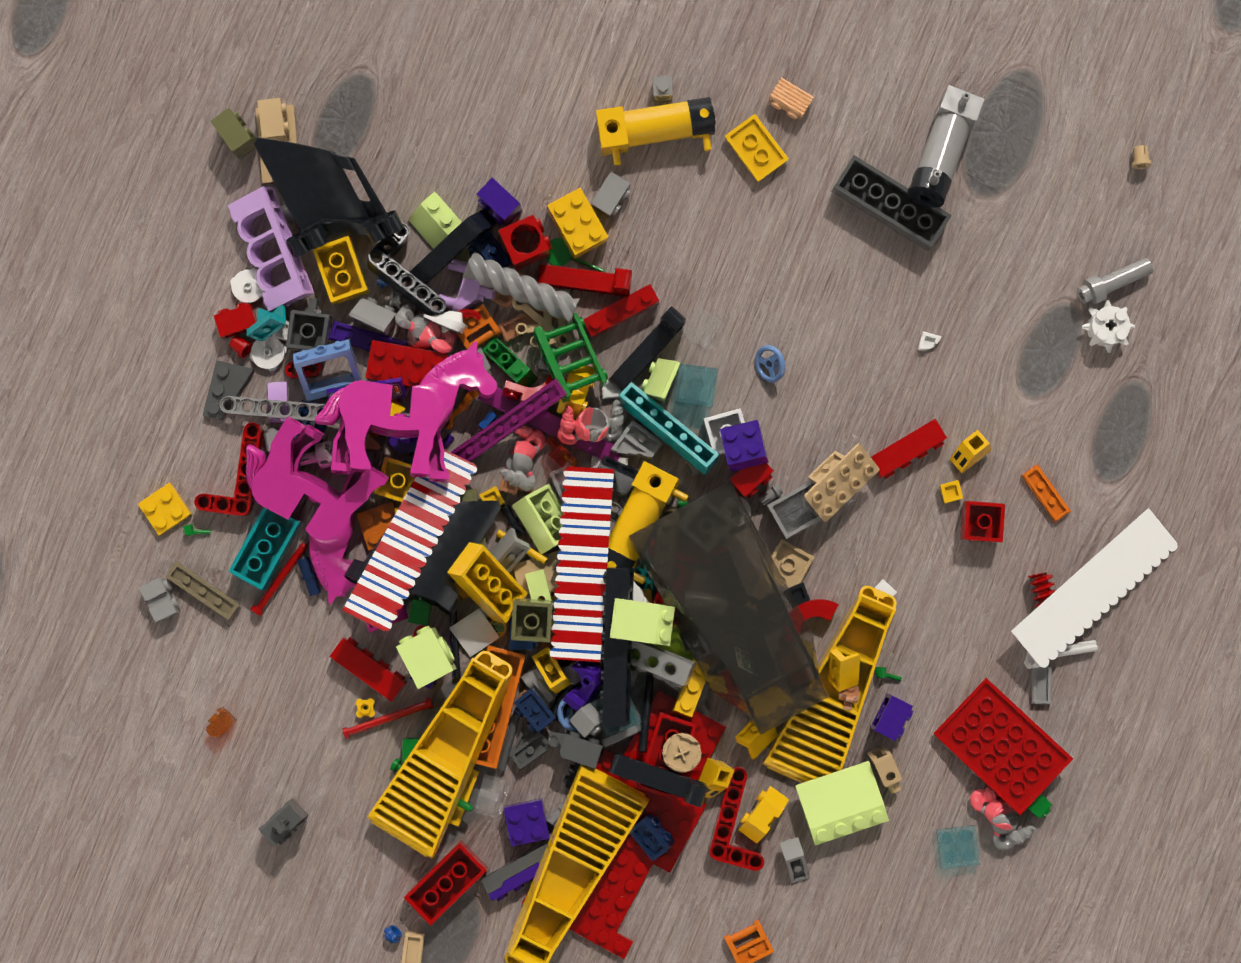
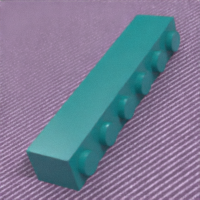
[618,382,719,475]

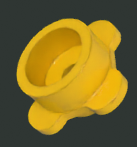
[356,698,375,718]

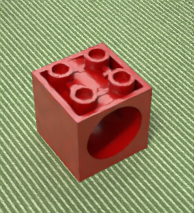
[498,214,552,270]

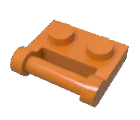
[457,304,502,350]
[724,919,774,963]

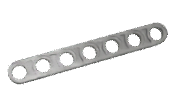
[220,396,341,424]

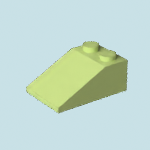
[641,358,680,404]
[610,598,675,646]

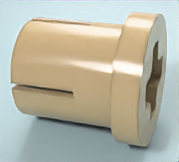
[1132,145,1152,169]

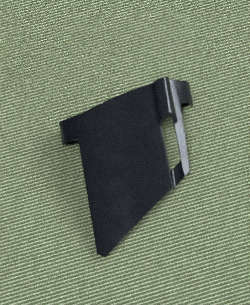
[253,137,404,257]
[344,500,501,615]

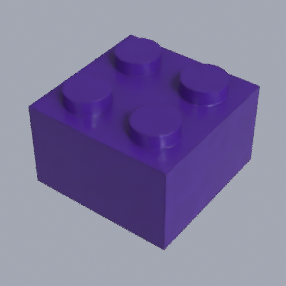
[476,177,522,226]
[720,419,769,472]
[870,694,914,741]
[504,798,550,846]

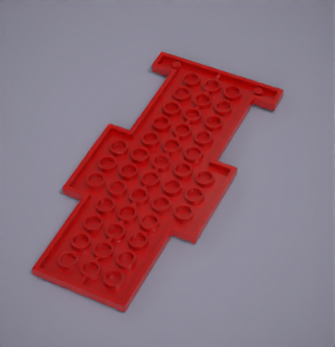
[522,690,726,959]

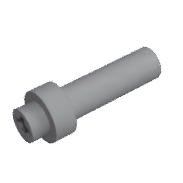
[1077,258,1153,304]

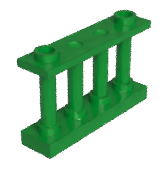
[533,312,608,403]

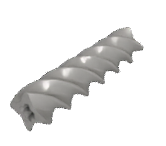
[463,252,579,323]

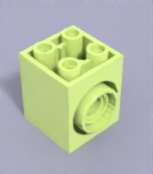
[396,626,456,689]

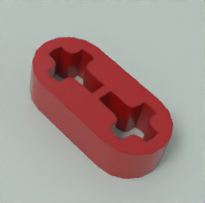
[285,361,322,379]

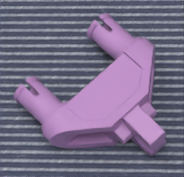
[439,259,496,312]

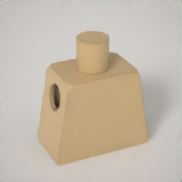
[867,745,902,794]

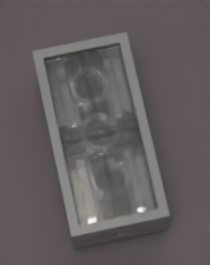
[766,481,853,539]

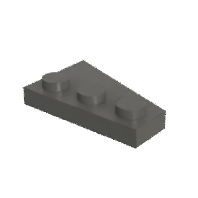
[202,360,255,421]

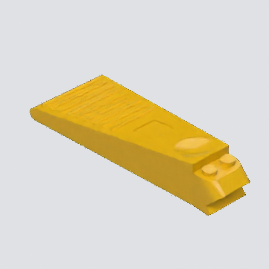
[762,586,897,783]
[367,651,512,859]
[504,764,650,963]

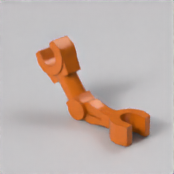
[446,390,479,430]

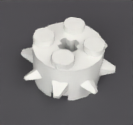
[1082,300,1135,353]

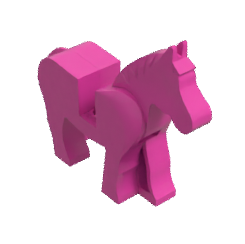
[315,341,497,483]
[246,416,389,604]

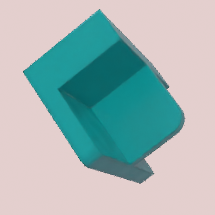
[247,305,286,342]

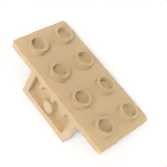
[804,443,880,522]

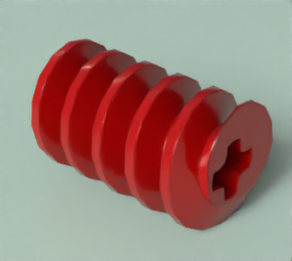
[1028,572,1056,608]

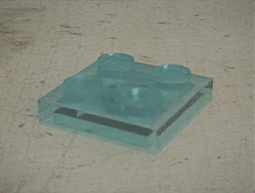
[936,825,980,869]

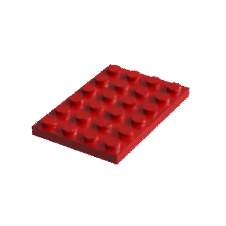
[933,678,1074,815]

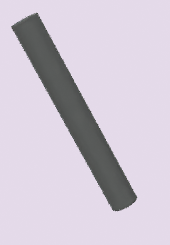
[498,713,520,771]

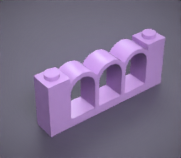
[228,186,314,311]

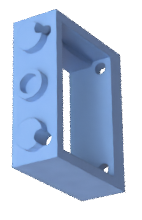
[293,339,362,401]

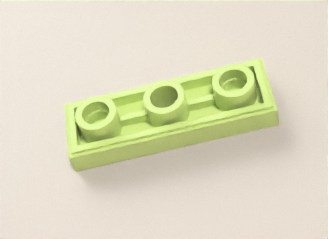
[525,569,558,624]

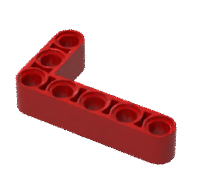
[537,265,632,296]
[194,422,264,516]
[709,766,764,871]

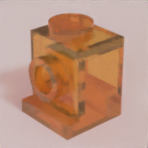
[205,707,237,738]

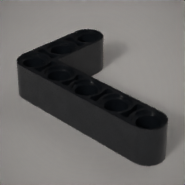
[410,209,497,285]
[367,223,446,316]
[609,306,686,392]
[609,753,708,807]

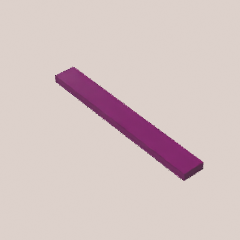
[451,379,568,462]
[477,387,621,461]

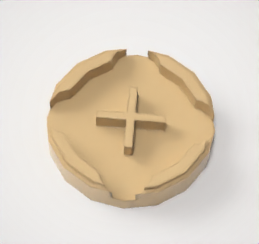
[662,733,702,773]

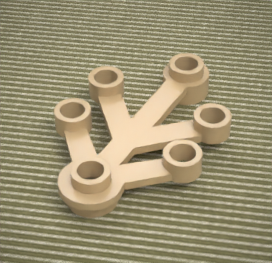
[512,298,572,348]

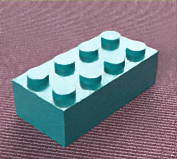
[228,507,303,590]

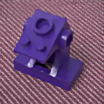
[563,661,604,711]

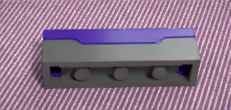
[481,841,549,901]

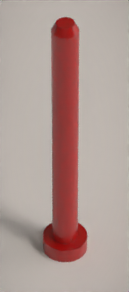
[251,542,307,617]

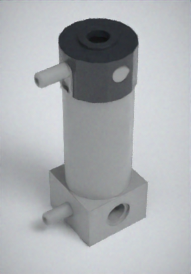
[908,85,984,208]

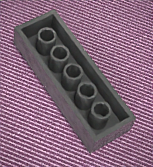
[831,155,952,251]

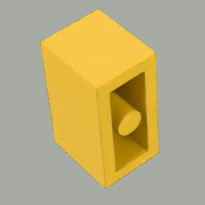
[532,647,572,694]

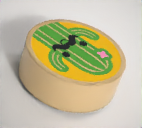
[489,620,507,637]

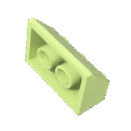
[408,192,462,249]
[512,484,564,555]

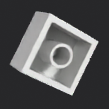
[703,408,745,455]

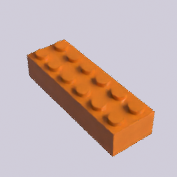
[475,645,526,769]

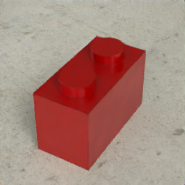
[213,302,257,339]

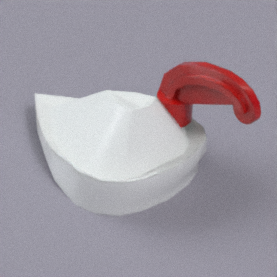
[423,309,481,334]

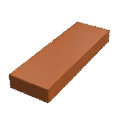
[1021,464,1071,522]

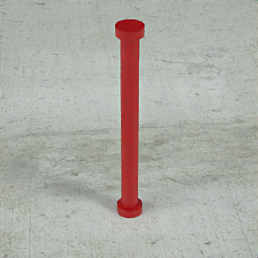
[342,697,434,739]

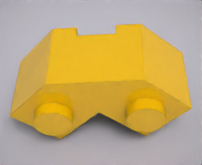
[557,361,595,419]
[739,786,789,844]

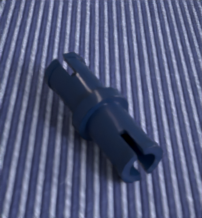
[297,557,321,596]

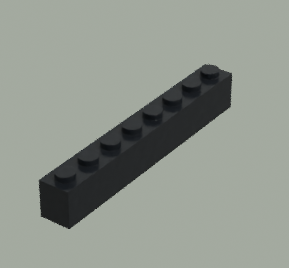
[600,567,634,727]

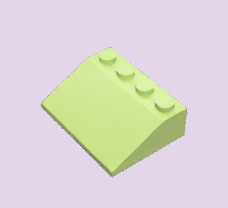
[795,761,889,846]

